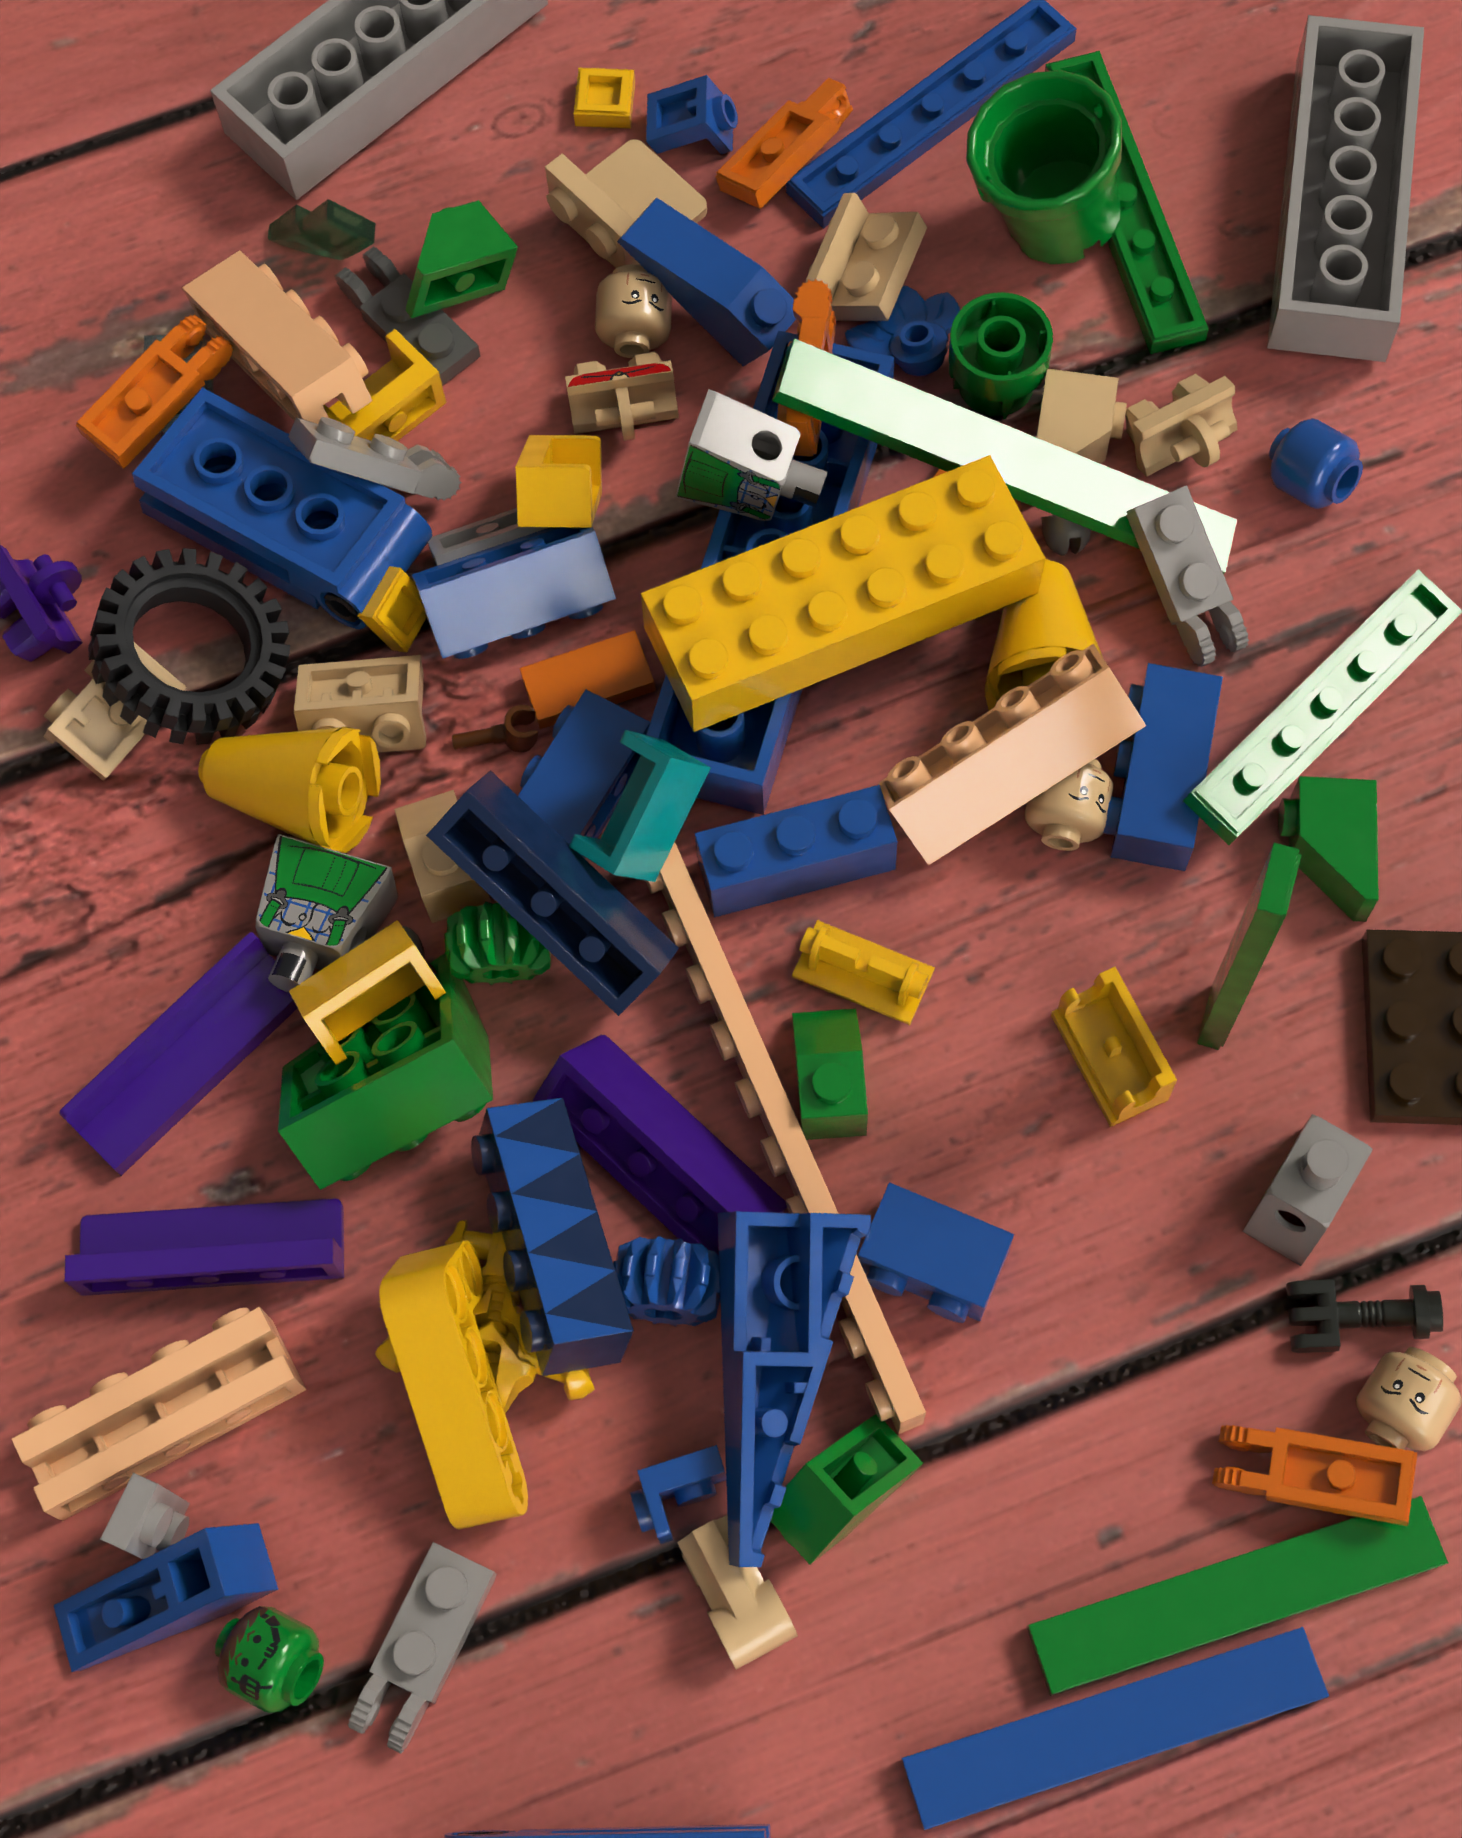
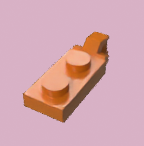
[715,78,853,209]

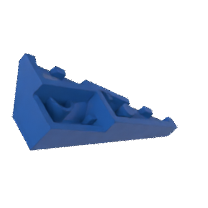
[718,1211,871,1567]

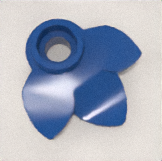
[845,285,960,376]

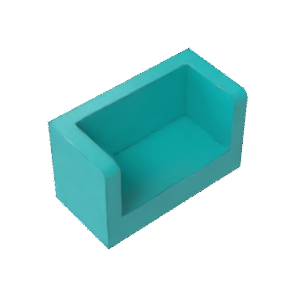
[569,730,711,882]

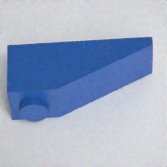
[617,198,796,367]
[54,1523,278,1672]

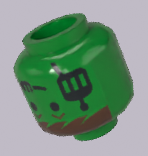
[215,1606,324,1713]

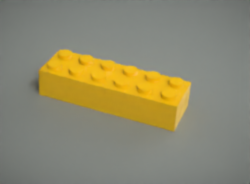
[641,455,1046,732]

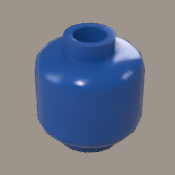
[1269,418,1363,509]

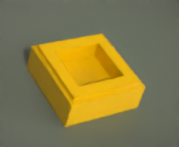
[574,68,635,128]
[357,566,427,653]

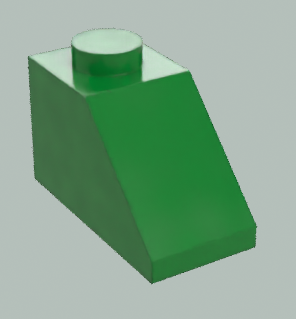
[405,200,518,318]
[1278,776,1379,922]
[792,1008,868,1140]
[771,1414,923,1565]

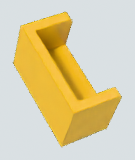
[323,329,447,441]
[515,435,602,528]
[289,920,446,1065]

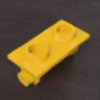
[792,920,935,1025]

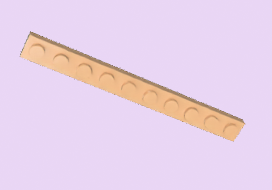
[645,842,926,1434]

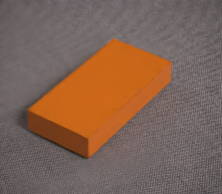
[519,630,656,729]

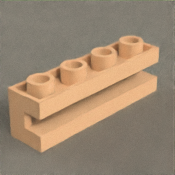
[182,250,373,424]
[878,644,1146,865]
[12,1307,306,1521]

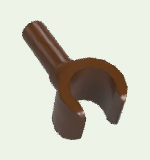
[452,705,538,752]

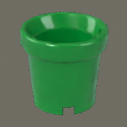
[966,70,1122,265]

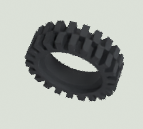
[88,548,290,745]

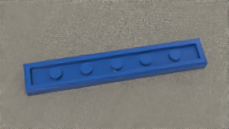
[786,0,1077,229]
[901,1627,1329,1830]

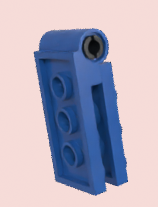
[132,387,433,629]

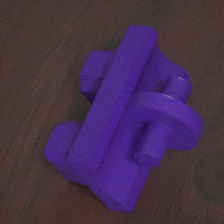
[0,545,83,662]

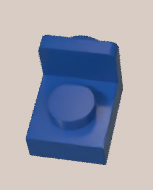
[646,75,738,155]
[630,1445,726,1544]

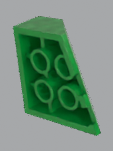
[278,953,493,1190]

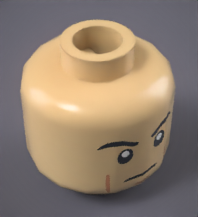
[595,264,672,358]
[1025,759,1113,851]
[1356,1347,1462,1451]

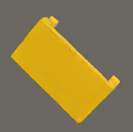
[1051,967,1177,1127]

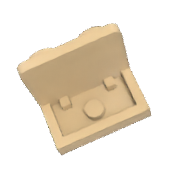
[545,139,707,268]

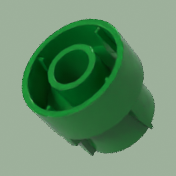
[949,292,1053,420]

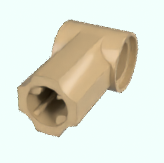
[677,1515,798,1670]

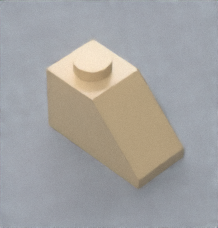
[1037,369,1127,464]
[394,790,491,923]

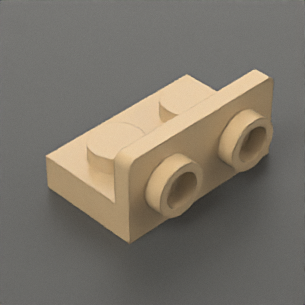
[806,193,927,321]
[43,642,186,781]
[294,655,426,753]

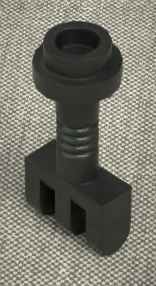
[1286,1279,1443,1353]

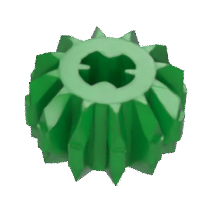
[444,901,552,985]

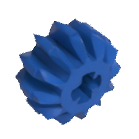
[613,1236,720,1327]

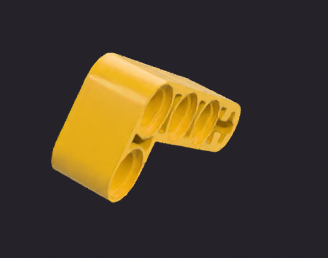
[379,1240,528,1530]

